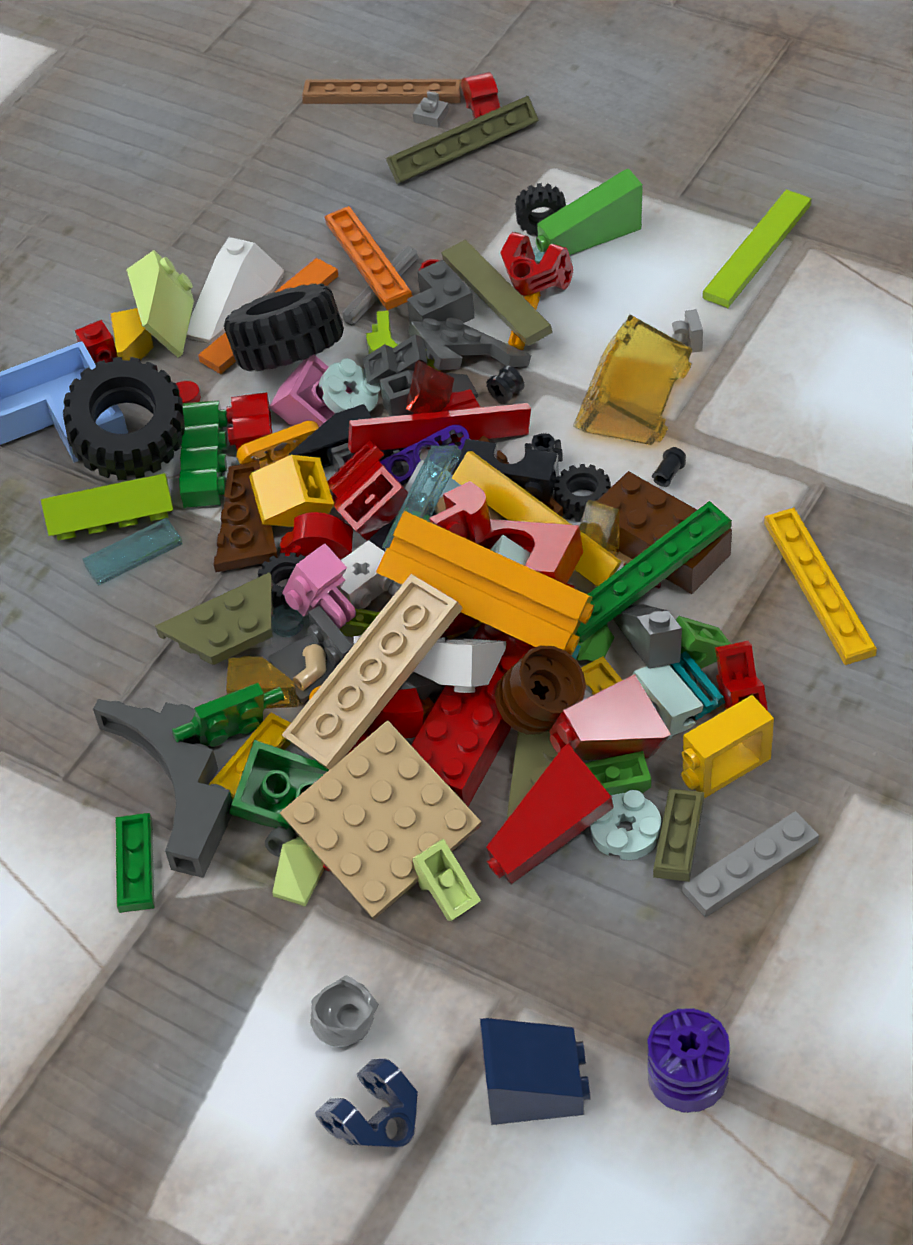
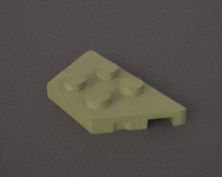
[155,573,273,665]

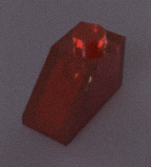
[406,360,455,414]

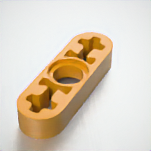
[236,421,319,468]

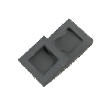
[363,334,428,385]

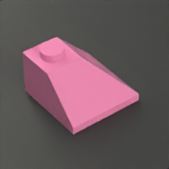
[269,355,353,427]

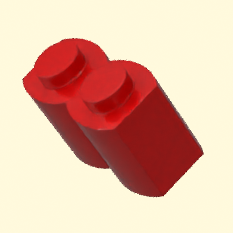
[226,392,272,451]

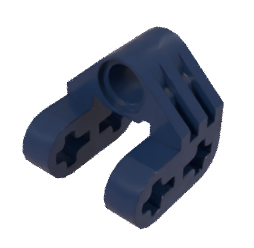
[315,1059,418,1147]

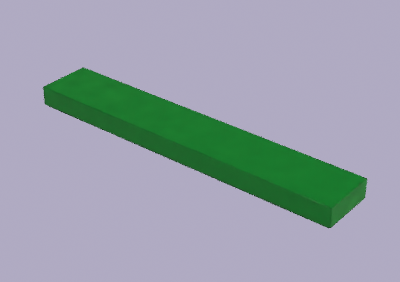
[576,501,732,643]

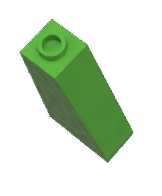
[535,168,643,255]

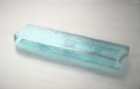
[382,445,462,551]

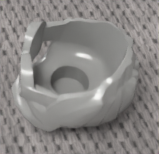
[310,975,379,1046]

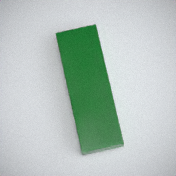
[115,813,155,913]

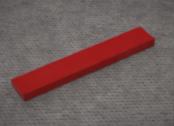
[348,403,531,453]

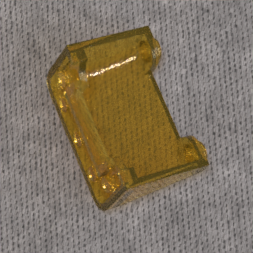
[573,314,693,445]

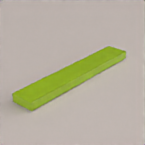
[703,189,812,308]

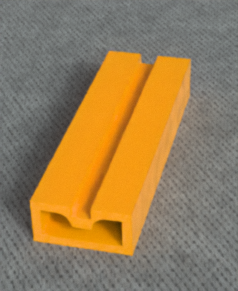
[376,511,594,655]

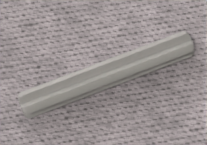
[342,246,418,324]

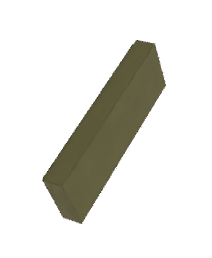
[653,789,704,882]

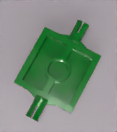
[172,682,285,747]

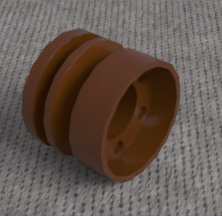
[495,646,586,735]

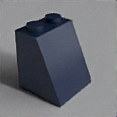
[480,1018,591,1125]

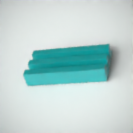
[670,651,725,721]

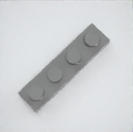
[683,811,819,918]

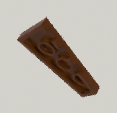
[213,461,278,572]

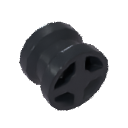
[486,365,525,404]

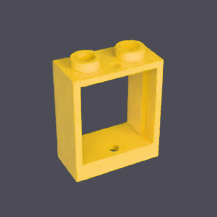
[681,695,774,799]

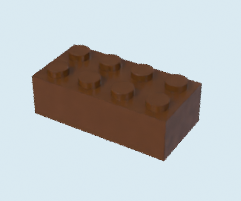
[589,471,732,594]

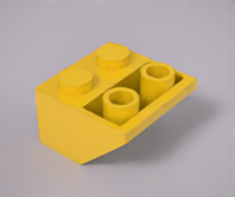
[249,455,334,527]

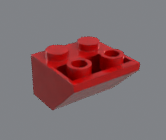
[332,460,414,541]

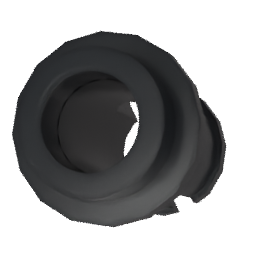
[652,447,686,487]

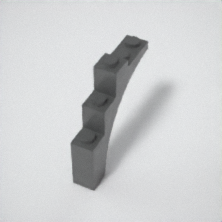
[93,699,233,878]

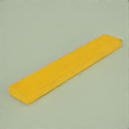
[452,451,622,587]
[764,507,877,665]

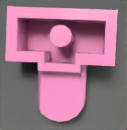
[282,544,356,629]

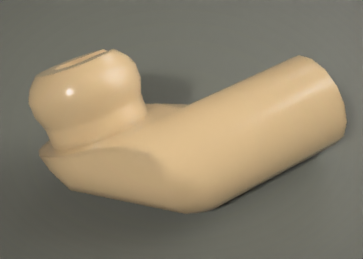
[293,644,326,691]

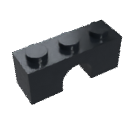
[456,439,559,502]

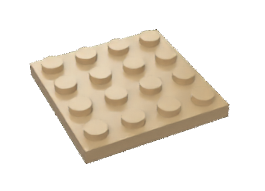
[280,720,482,920]

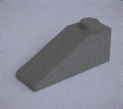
[613,604,682,669]

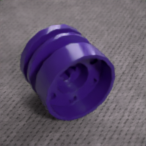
[647,1008,730,1113]

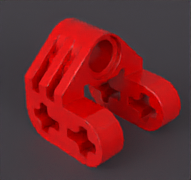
[500,232,573,296]

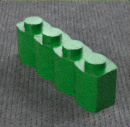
[179,400,228,508]

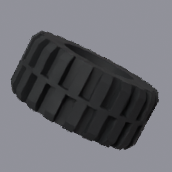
[224,283,344,372]
[63,357,185,480]

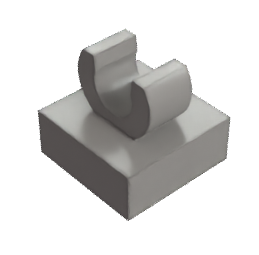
[413,91,449,127]
[672,309,703,353]

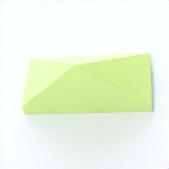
[272,837,324,907]

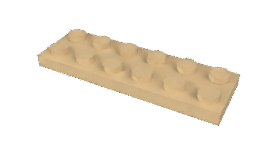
[282,574,463,770]

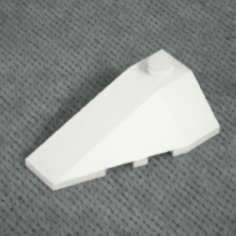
[186,237,285,344]
[354,636,506,693]

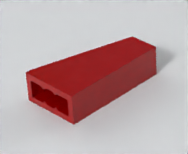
[486,744,614,884]

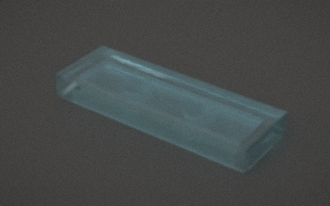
[82,518,182,586]

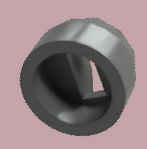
[265,826,296,857]

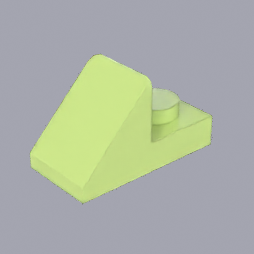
[412,839,481,921]

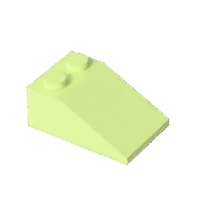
[126,250,194,358]

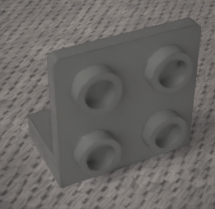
[268,605,353,703]

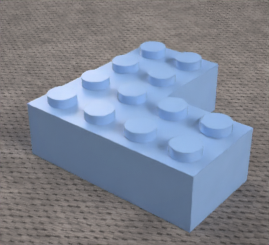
[0,341,128,463]

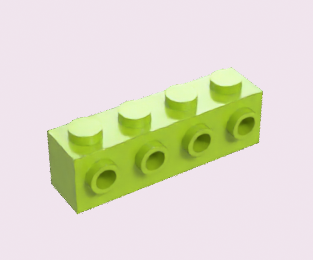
[40,473,174,541]

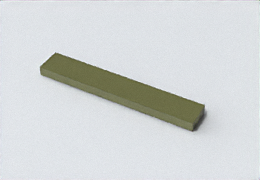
[386,96,539,184]
[441,239,553,347]

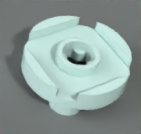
[319,358,381,413]
[590,790,661,860]

